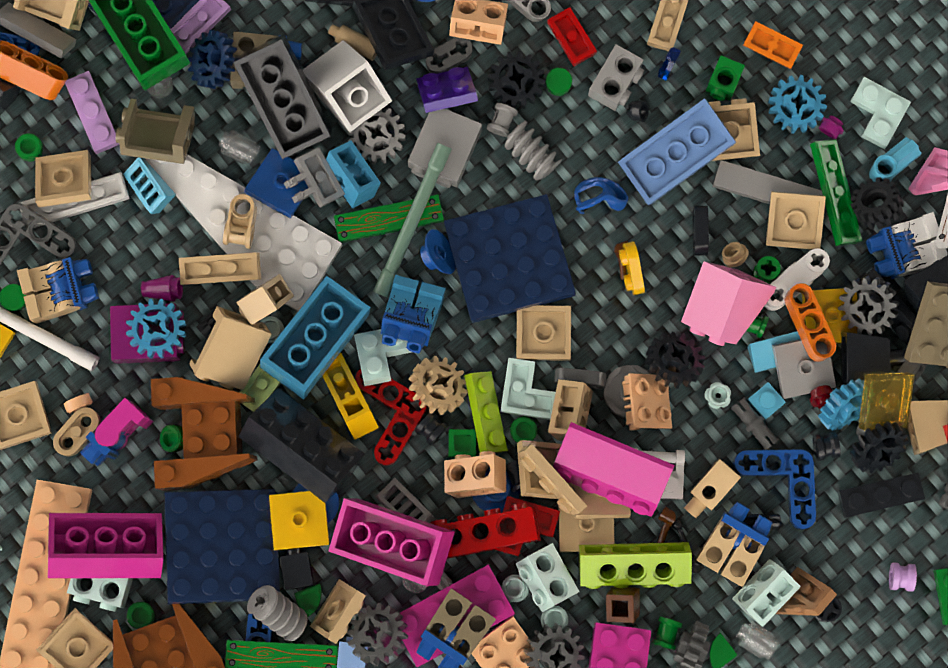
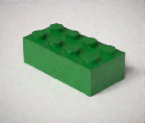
[88,0,190,91]

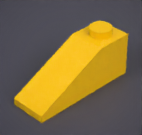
[323,352,379,440]

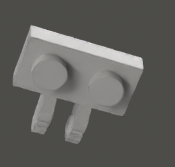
[284,147,345,208]

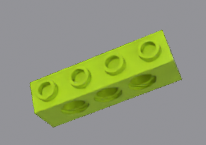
[579,542,692,589]

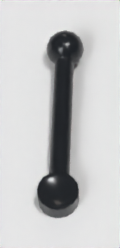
[672,519,702,573]

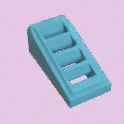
[123,157,176,214]

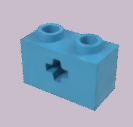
[326,141,381,208]

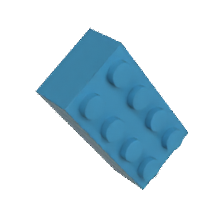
[260,276,370,400]

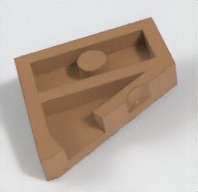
[776,567,837,616]

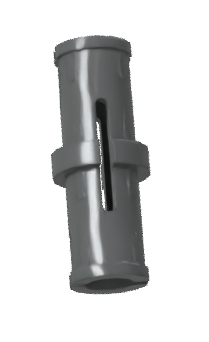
[731,397,779,450]

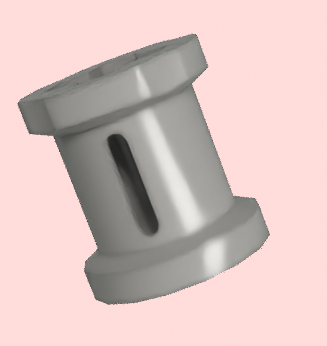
[487,103,518,137]

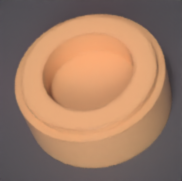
[64,393,93,413]

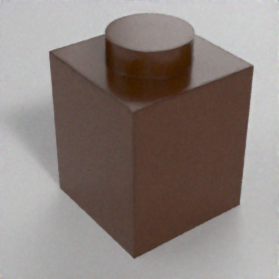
[606,587,640,623]

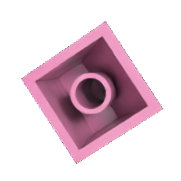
[681,261,776,346]

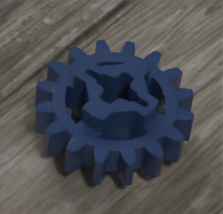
[188,30,237,89]

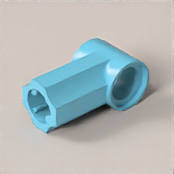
[869,137,921,182]

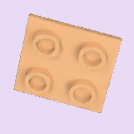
[622,373,672,431]
[471,616,539,668]

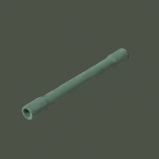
[373,143,452,298]

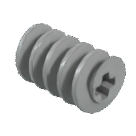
[505,121,562,181]
[247,585,308,642]

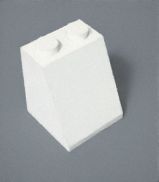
[303,40,392,133]

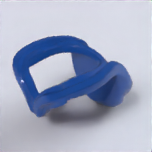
[574,177,628,214]

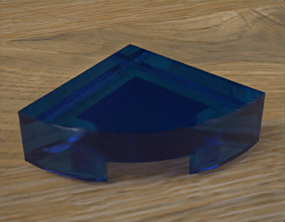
[658,47,681,81]

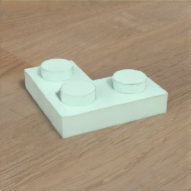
[850,77,911,149]
[354,329,411,386]
[500,358,556,420]

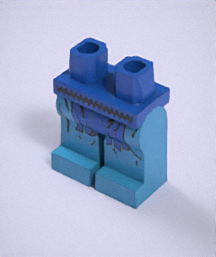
[380,275,446,354]

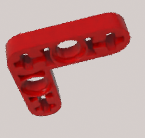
[355,369,426,466]

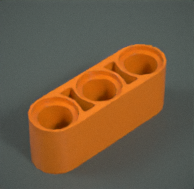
[0,41,68,100]
[784,283,836,362]

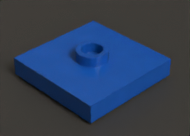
[244,148,308,219]

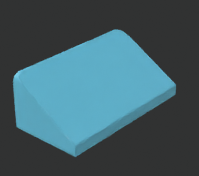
[747,331,800,373]

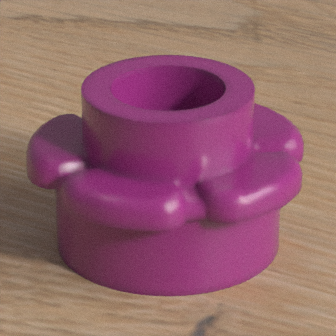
[819,115,844,139]

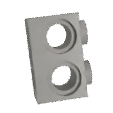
[588,44,645,111]

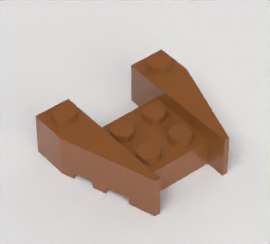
[151,377,258,491]
[113,604,225,668]

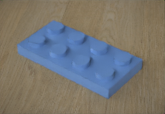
[618,98,737,206]

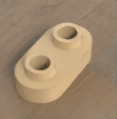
[53,407,100,456]

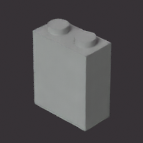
[408,109,482,188]

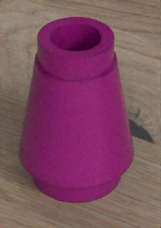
[141,275,183,302]

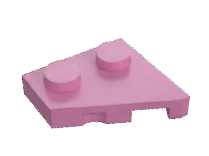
[908,147,948,195]

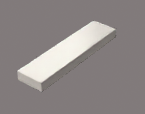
[20,172,130,229]

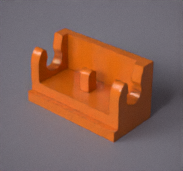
[743,21,803,69]

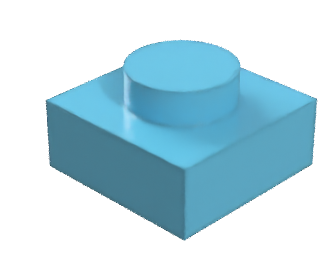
[746,382,786,421]

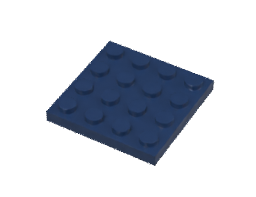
[444,194,576,323]
[164,489,280,604]

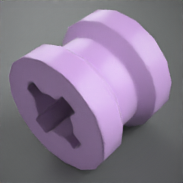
[889,563,917,592]

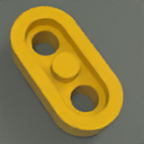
[619,241,645,295]

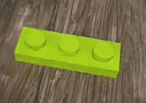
[464,371,508,453]

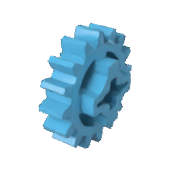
[768,75,827,134]
[126,299,187,359]
[818,378,873,431]

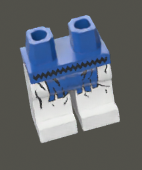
[866,212,948,279]

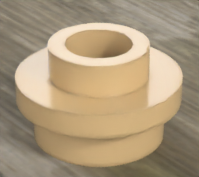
[722,242,748,267]

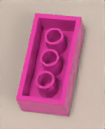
[328,498,455,586]
[48,513,163,578]
[400,565,515,668]
[588,623,651,668]

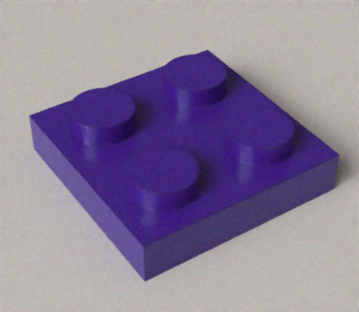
[416,67,478,113]

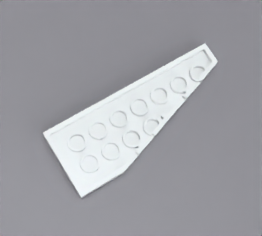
[146,154,343,311]

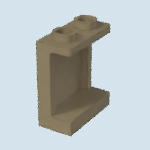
[115,98,195,164]

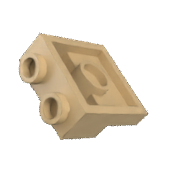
[709,98,760,161]

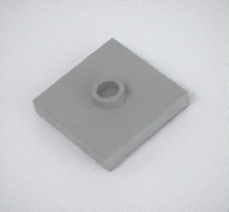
[772,339,836,399]

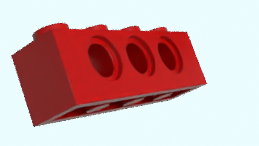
[430,503,541,559]

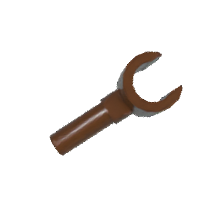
[614,241,629,280]
[657,507,676,543]

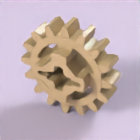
[409,356,468,415]

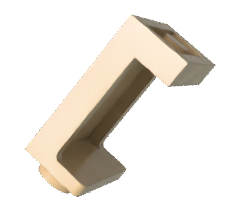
[13,0,89,31]
[189,306,272,390]

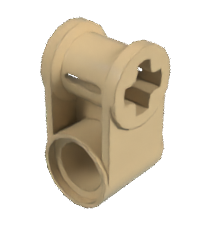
[223,194,257,249]

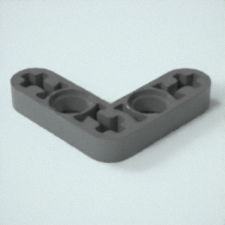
[0,203,77,266]

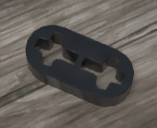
[692,205,709,256]

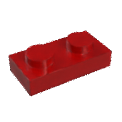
[547,7,597,66]

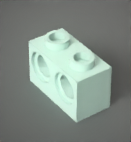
[516,543,579,612]
[732,559,801,627]
[67,578,133,612]

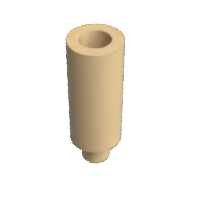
[328,24,377,61]

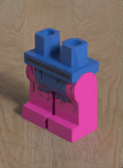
[80,398,154,466]

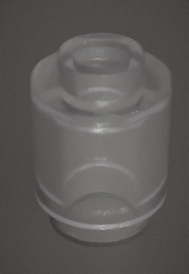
[218,129,260,165]
[736,621,780,660]

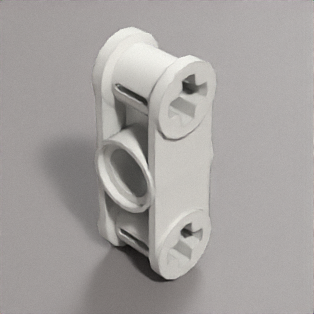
[764,248,830,311]

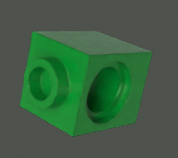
[706,55,745,101]

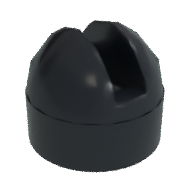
[627,100,649,122]

